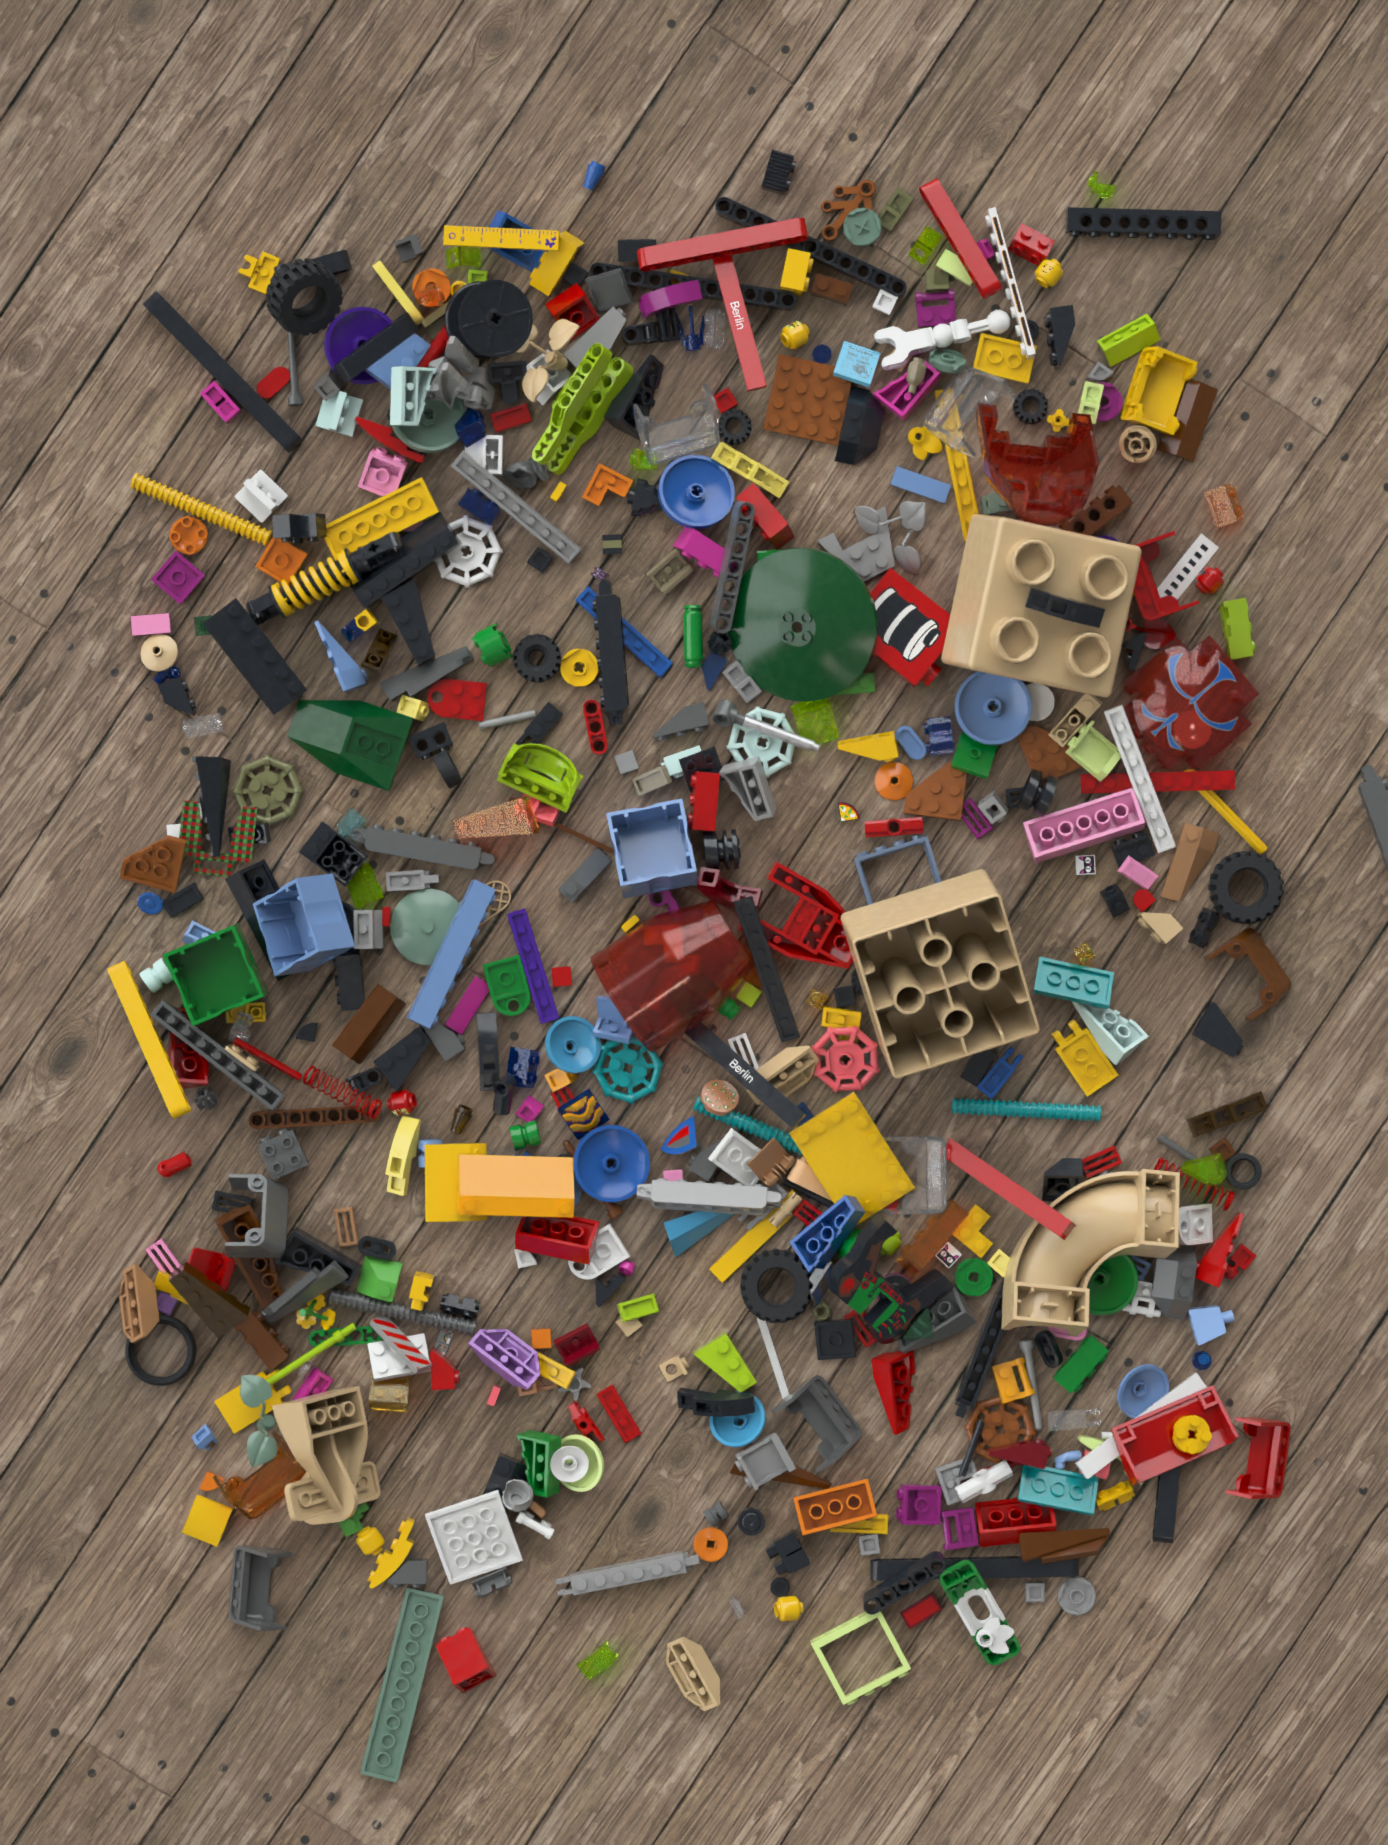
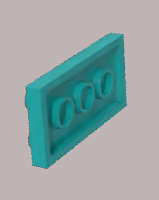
[1033,957,1114,1009]
[1017,1464,1099,1516]

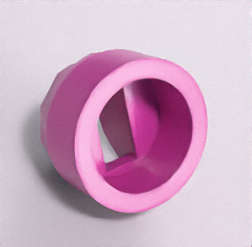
[618,1259,635,1276]

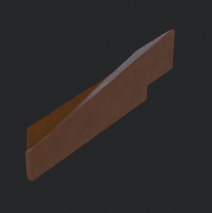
[1018,1528,1110,1564]

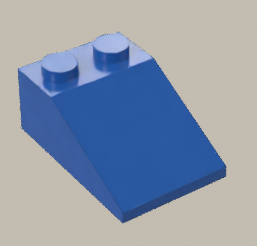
[487,210,547,273]

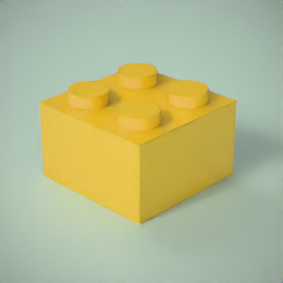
[780,248,813,296]

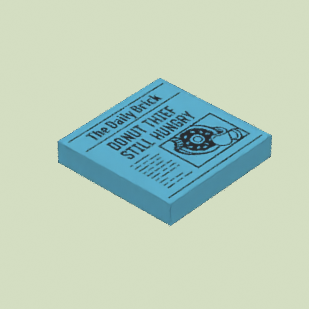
[833,341,880,387]

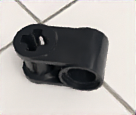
[622,321,660,346]
[345,1067,384,1096]

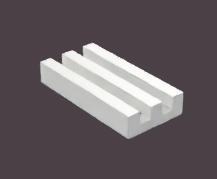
[728,1033,759,1070]

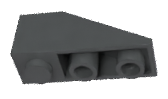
[652,702,709,741]

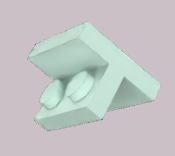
[315,391,363,437]

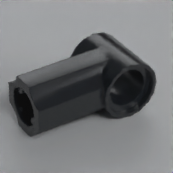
[493,1075,517,1115]

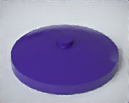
[324,307,392,384]

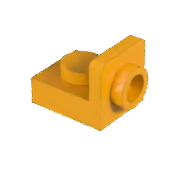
[544,1068,578,1092]

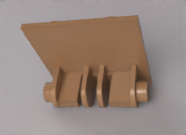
[747,1137,796,1188]

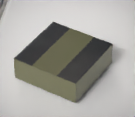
[602,534,622,555]

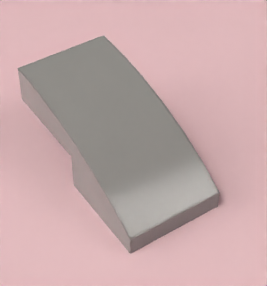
[721,660,762,703]

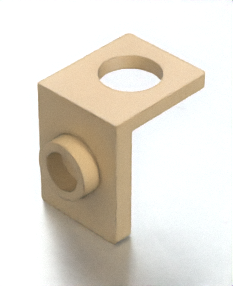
[659,1354,689,1382]

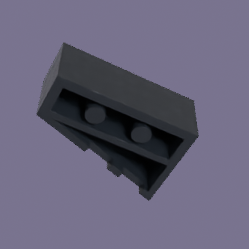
[333,947,365,1011]
[373,1026,432,1092]

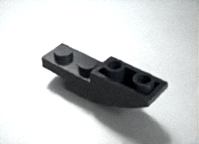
[1025,587,1105,628]
[476,1012,499,1091]
[677,1388,755,1417]

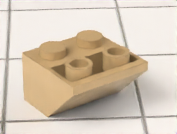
[1137,912,1183,944]

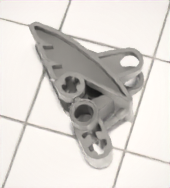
[426,336,496,410]

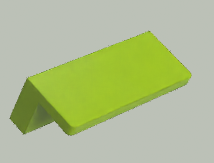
[1097,314,1160,367]

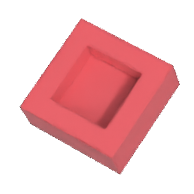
[487,1384,502,1406]

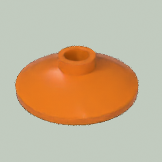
[875,762,913,800]

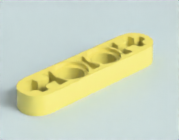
[372,260,424,326]

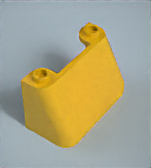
[1120,346,1198,435]

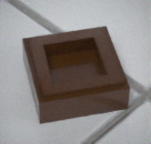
[1209,1137,1236,1164]

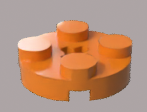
[412,268,451,308]

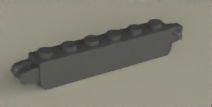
[1358,765,1388,872]
[351,824,496,870]

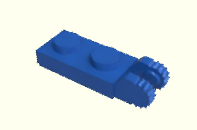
[977,1046,1024,1099]

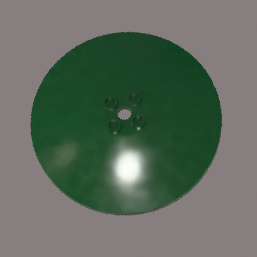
[728,547,878,702]

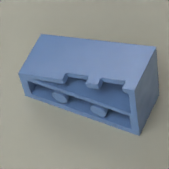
[364,334,431,391]

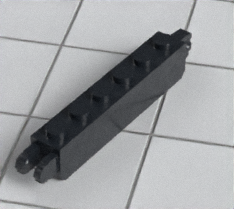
[592,580,629,725]
[954,1278,1004,1418]

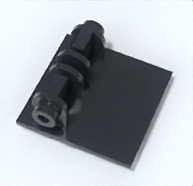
[679,746,726,793]

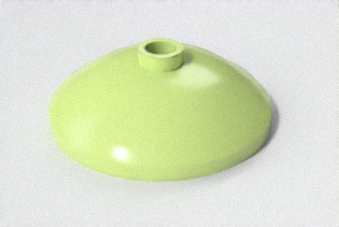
[560,1434,604,1492]

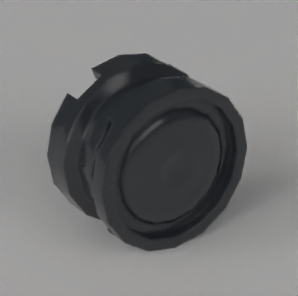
[738,1508,765,1536]

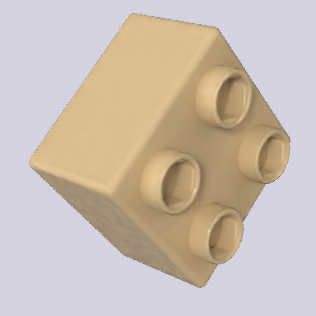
[941,514,1142,697]
[841,869,1040,1078]

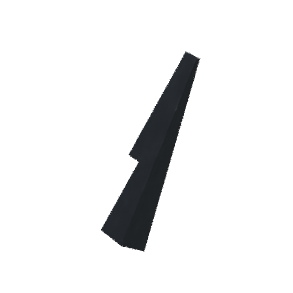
[192,756,231,857]

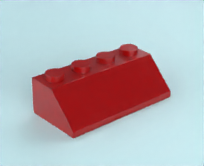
[515,1216,600,1265]
[975,1498,1056,1547]

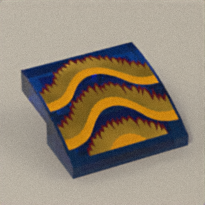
[557,1088,610,1140]

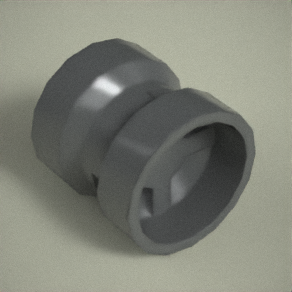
[703,1501,729,1527]

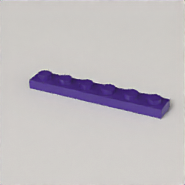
[507,908,559,1024]

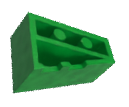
[517,1430,562,1498]

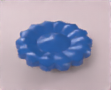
[137,892,164,915]

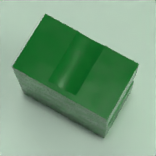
[163,923,269,1026]

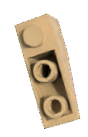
[1048,693,1102,748]

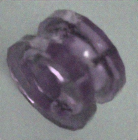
[590,566,609,582]

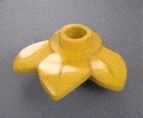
[908,424,942,461]

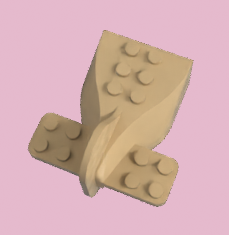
[272,1386,381,1525]

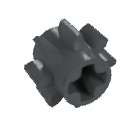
[193,1087,219,1110]

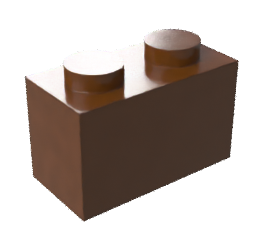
[810,273,853,306]

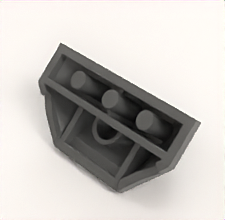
[1151,1245,1197,1320]

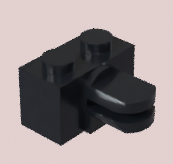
[487,360,527,404]

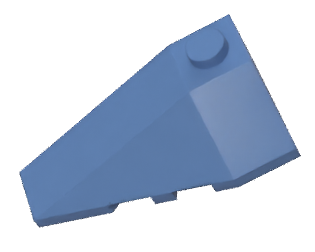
[315,620,369,693]

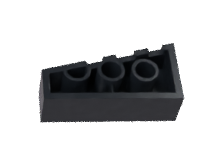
[381,579,436,666]
[274,1227,362,1286]

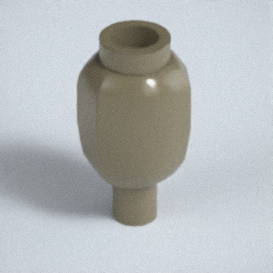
[906,357,926,394]

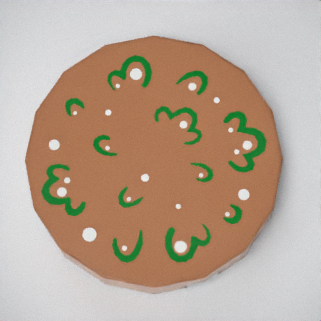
[700,1080,739,1116]

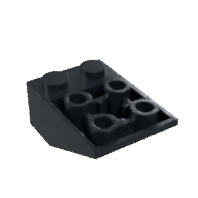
[1044,305,1075,370]
[299,821,368,887]

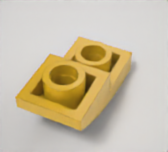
[225,1002,266,1023]

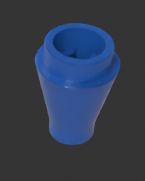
[583,161,606,191]

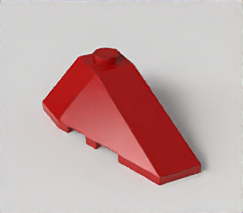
[1195,1212,1244,1288]
[871,1350,916,1435]

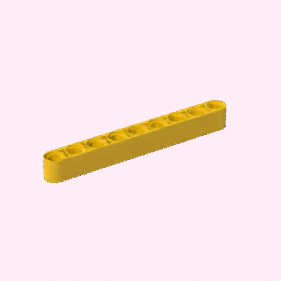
[107,960,192,1119]

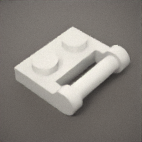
[516,1510,554,1539]

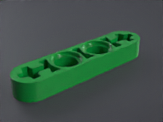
[309,1325,382,1347]

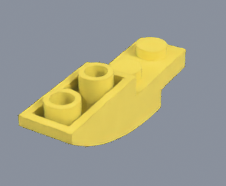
[386,1115,421,1196]

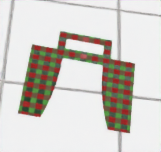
[179,800,258,877]

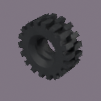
[513,634,561,683]

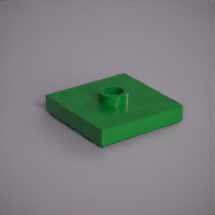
[950,732,998,780]

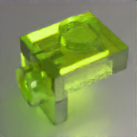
[1087,171,1116,198]
[629,448,657,471]

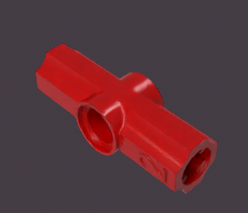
[864,817,923,838]

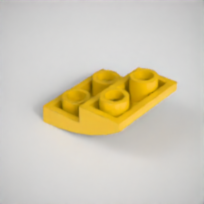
[182,1494,233,1547]

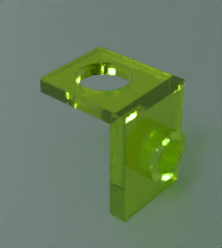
[908,226,943,265]
[446,246,481,269]

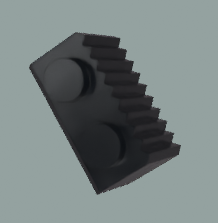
[761,149,797,195]

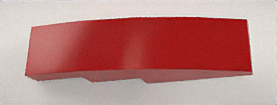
[354,416,424,464]

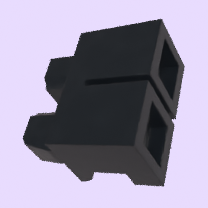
[765,1529,810,1575]

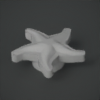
[558,1367,591,1401]

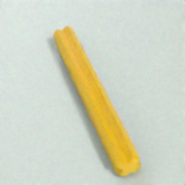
[1198,790,1268,854]

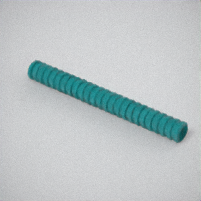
[693,1095,802,1155]
[952,1097,1102,1122]

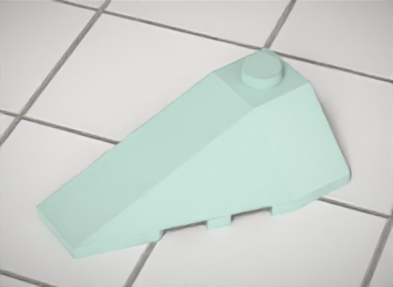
[1072,1002,1149,1065]

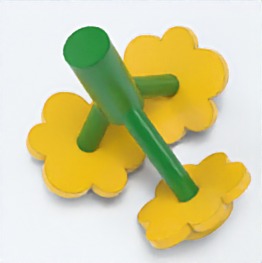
[296,1294,336,1331]

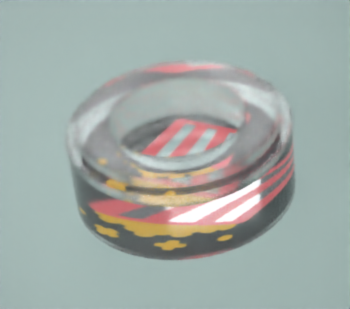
[297,1361,314,1380]

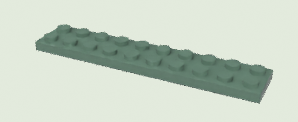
[360,1586,444,1783]

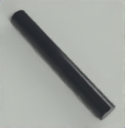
[783,1179,834,1208]
[959,1420,985,1477]

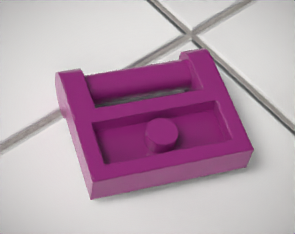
[915,289,956,328]
[940,1507,979,1550]

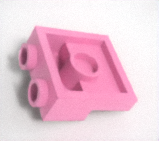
[358,447,409,496]

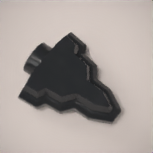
[627,478,664,517]

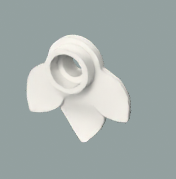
[976,1618,1014,1654]

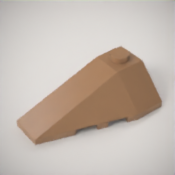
[1161,823,1220,902]

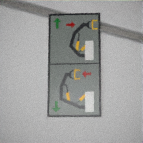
[433,1328,455,1356]

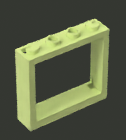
[810,1611,911,1705]

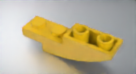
[367,1517,415,1589]

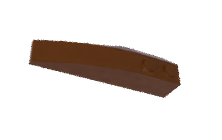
[214,1205,282,1310]

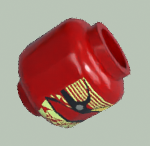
[387,1089,417,1116]

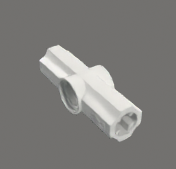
[955,1460,1013,1503]

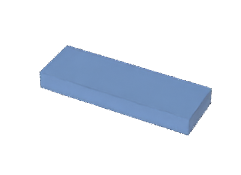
[890,466,951,504]

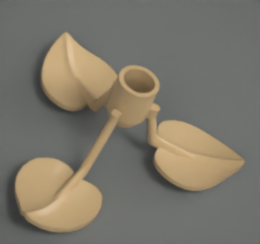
[516,319,580,403]

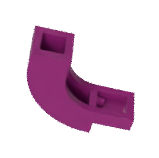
[639,280,703,318]

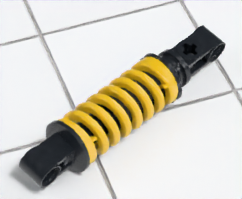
[246,532,405,625]

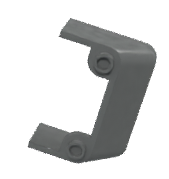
[225,1174,289,1258]
[771,1375,862,1472]
[229,1545,292,1631]

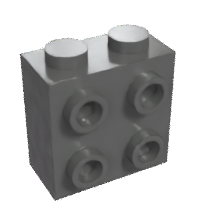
[257,1127,309,1180]

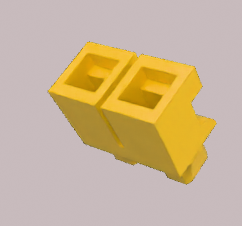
[409,1271,435,1311]

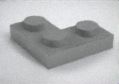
[935,1458,977,1505]

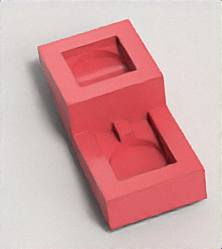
[517,794,560,827]

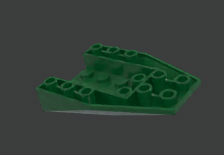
[287,700,415,792]

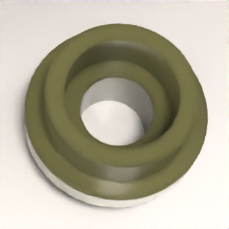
[812,1301,831,1321]

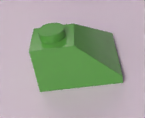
[356,1255,403,1302]

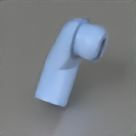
[1054,1450,1082,1469]

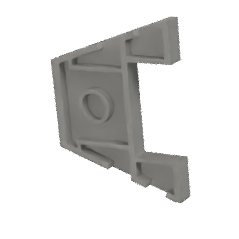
[818,506,895,582]

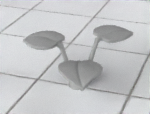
[855,501,926,574]

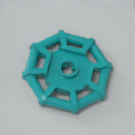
[592,1036,664,1104]

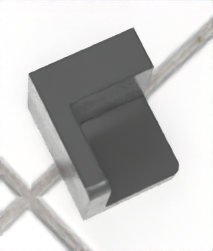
[394,234,423,262]
[313,368,343,401]

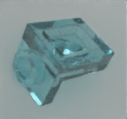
[336,808,366,838]

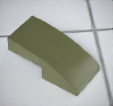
[878,187,914,231]

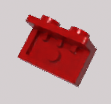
[1008,223,1055,266]

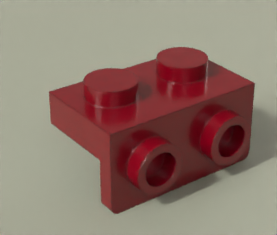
[554,1323,600,1367]

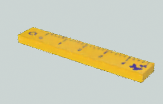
[443,225,560,251]

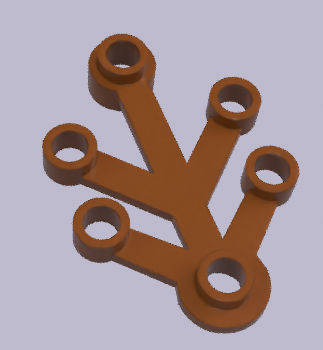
[821,180,876,241]

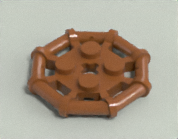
[964,1396,1036,1465]

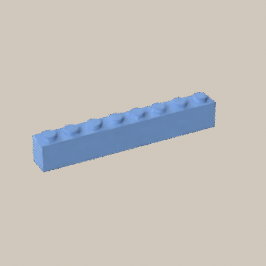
[406,880,496,1029]

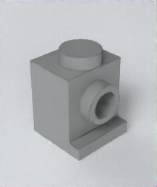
[978,790,1008,824]

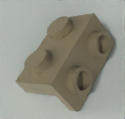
[646,549,693,595]

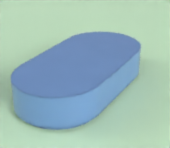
[895,726,927,760]

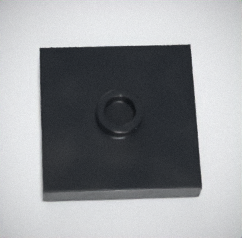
[814,1318,856,1360]

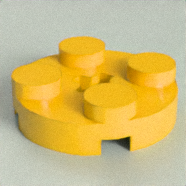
[560,649,598,687]
[1172,1415,1212,1454]

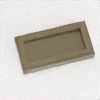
[632,765,672,797]

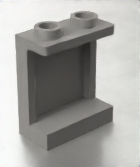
[354,910,384,949]
[735,1432,796,1491]

